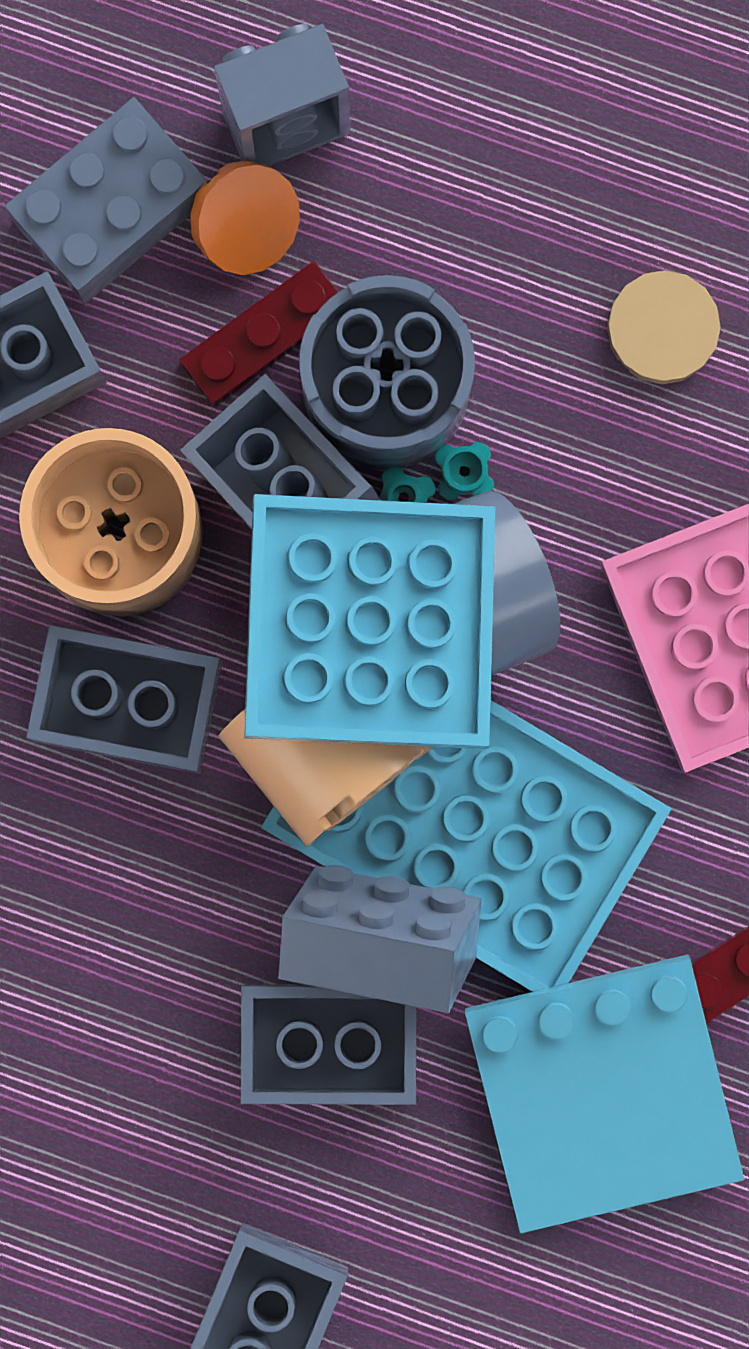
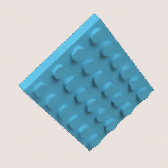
[261,700,672,992]

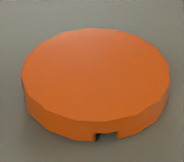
[190,160,300,275]

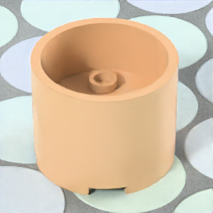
[19,428,204,617]
[219,709,433,847]

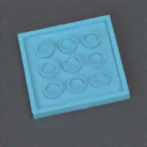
[244,494,496,749]
[465,954,744,1234]

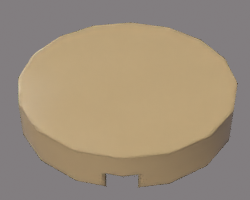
[607,270,721,384]

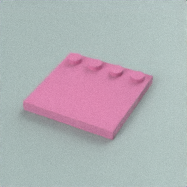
[600,504,749,773]

